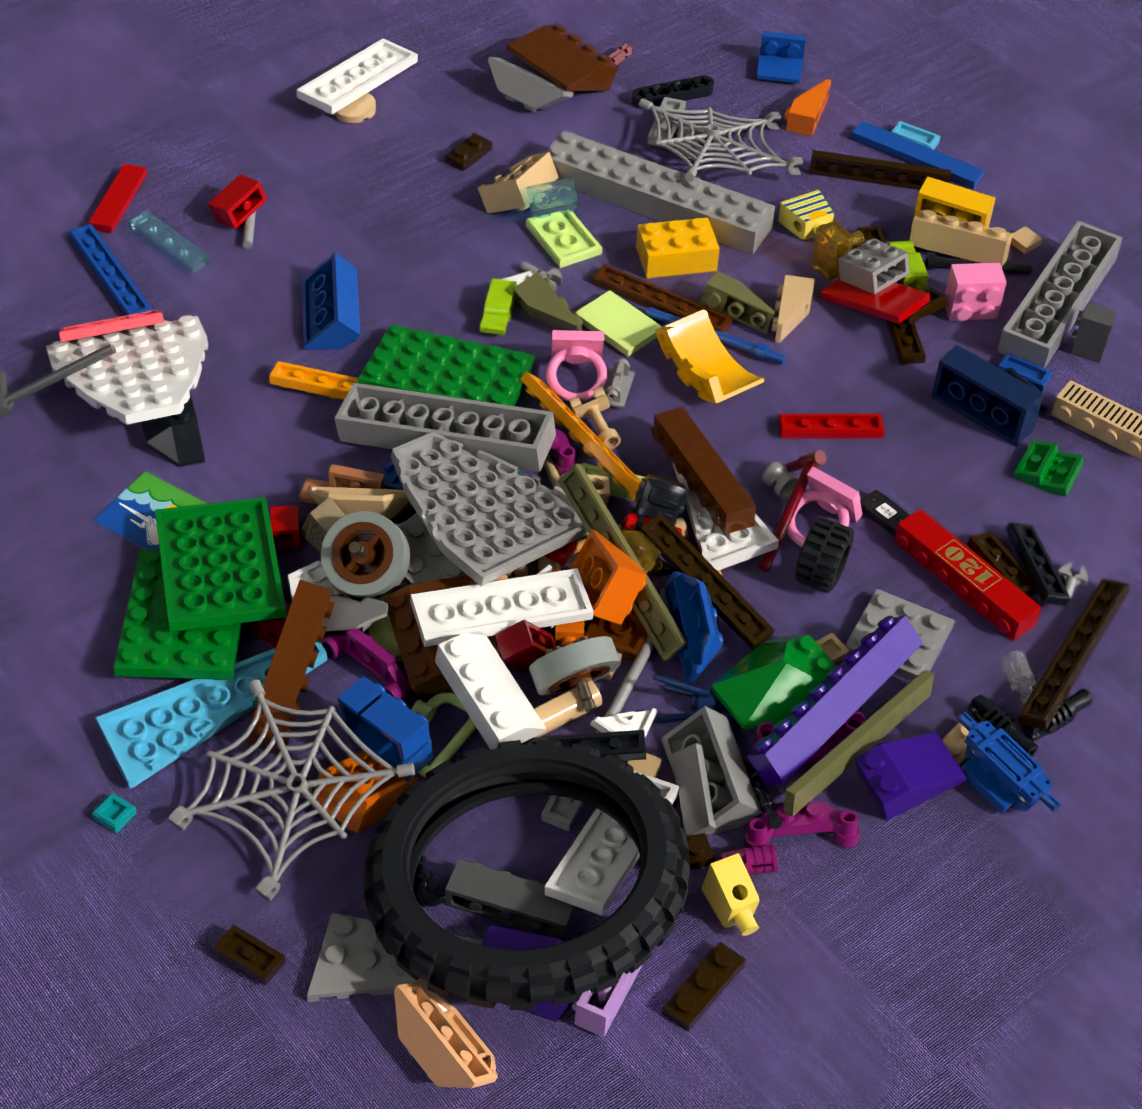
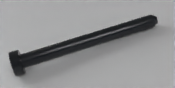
[925,252,1033,275]

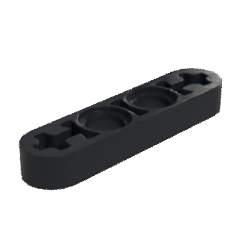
[632,75,714,109]

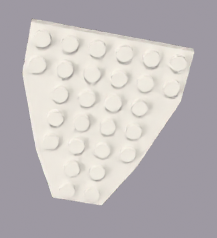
[46,315,208,424]

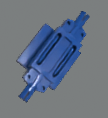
[957,711,1062,814]

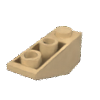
[771,275,814,343]

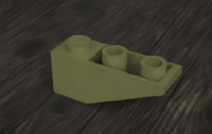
[700,271,775,334]
[513,272,583,331]

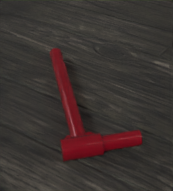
[759,450,827,572]

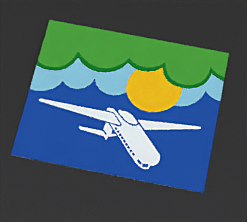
[93,471,208,550]

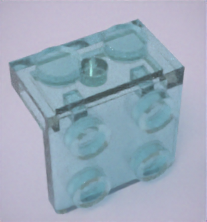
[526,177,579,218]

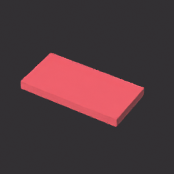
[59,309,164,342]

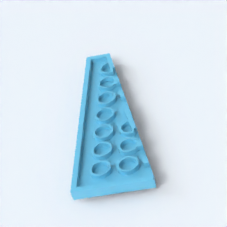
[96,642,327,788]

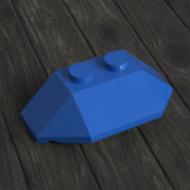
[664,572,723,686]

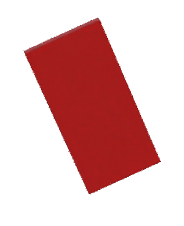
[821,278,930,324]

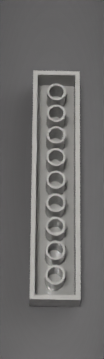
[546,131,775,255]

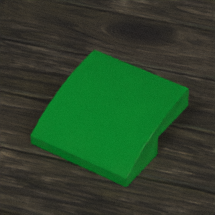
[1014,440,1084,497]

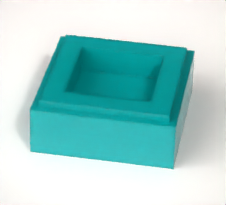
[92,792,137,834]

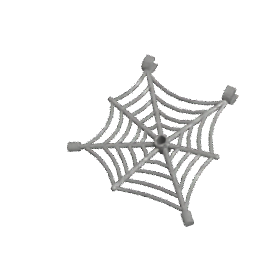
[639,98,803,181]
[168,679,415,901]

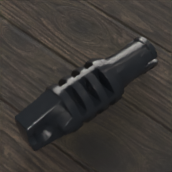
[1025,688,1093,741]
[969,694,1038,757]

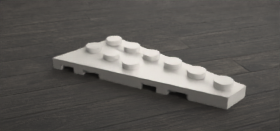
[673,463,779,571]

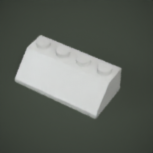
[435,633,546,750]

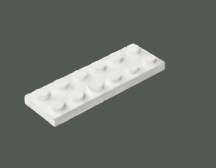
[297,39,418,114]
[410,568,594,647]
[545,771,679,916]

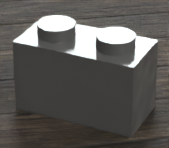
[1069,302,1117,363]

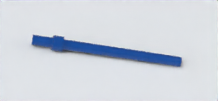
[646,307,787,364]

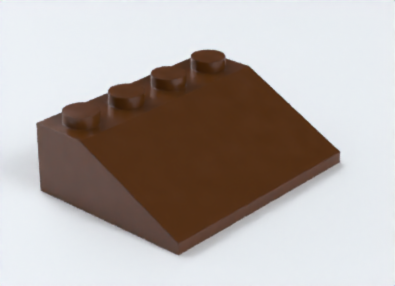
[506,23,619,91]
[383,575,497,703]

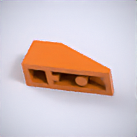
[784,79,831,137]

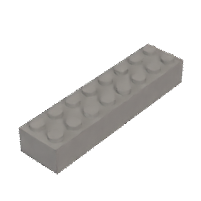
[997,221,1123,368]
[334,383,556,472]

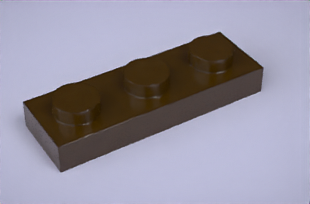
[967,531,1037,596]
[662,942,746,1032]

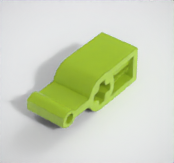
[888,240,929,291]
[480,278,517,335]

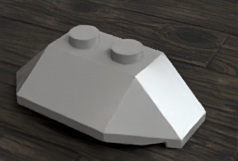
[488,57,574,112]

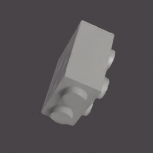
[838,239,910,294]

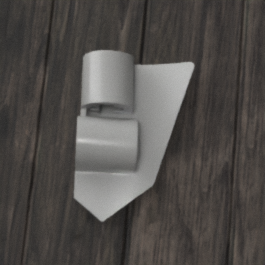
[322,595,388,632]

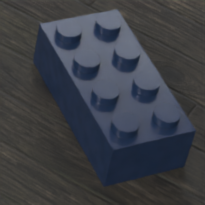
[931,345,1044,447]

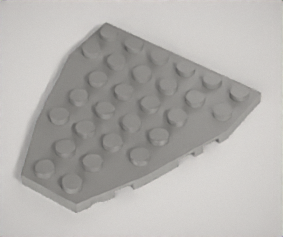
[391,432,589,586]

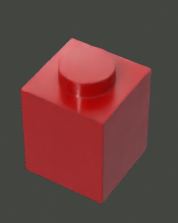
[270,505,300,549]

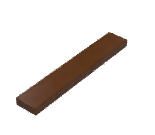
[592,264,733,333]

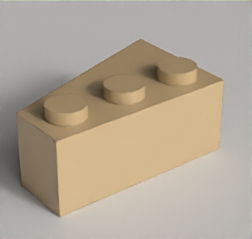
[478,152,559,214]

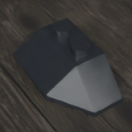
[141,390,206,467]

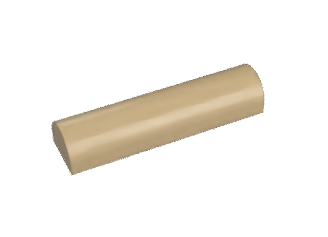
[521,680,602,745]

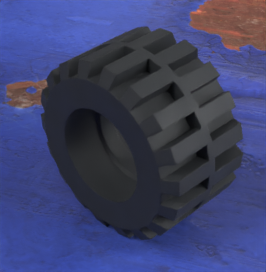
[795,517,854,594]

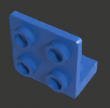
[757,31,806,84]

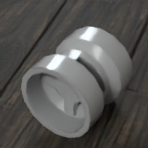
[762,461,798,498]

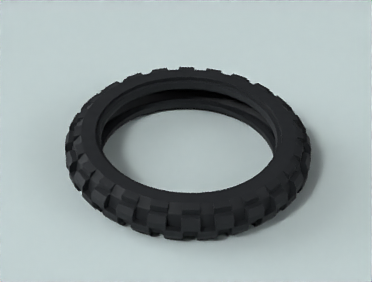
[363,739,690,1010]

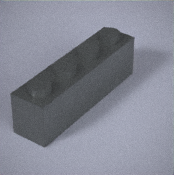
[445,859,577,941]

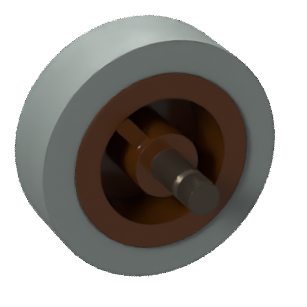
[321,511,410,599]
[529,636,621,712]

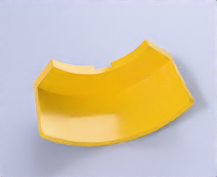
[655,310,764,403]

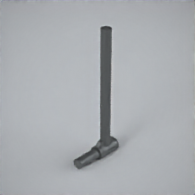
[0,343,116,417]

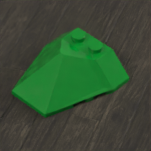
[710,635,836,730]

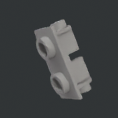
[603,358,635,409]

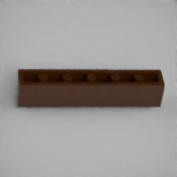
[651,407,756,535]
[244,580,335,754]

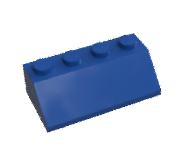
[302,253,361,350]

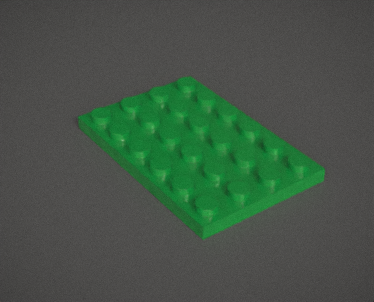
[358,325,536,406]
[155,497,286,632]
[114,549,242,680]

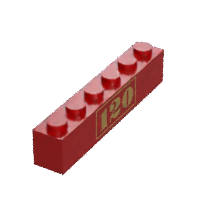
[894,509,1042,641]

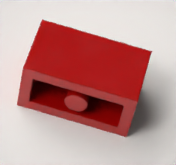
[208,174,268,230]

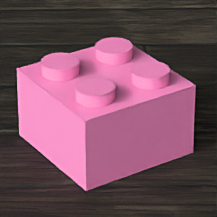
[945,263,1007,321]

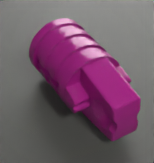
[720,844,778,875]

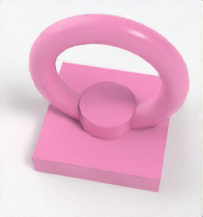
[546,330,608,403]
[787,466,862,547]

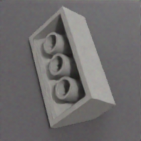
[661,706,762,835]

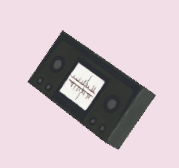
[860,489,910,537]

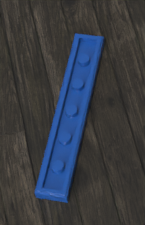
[851,121,985,189]
[69,224,153,315]

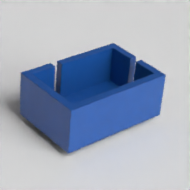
[338,676,433,781]

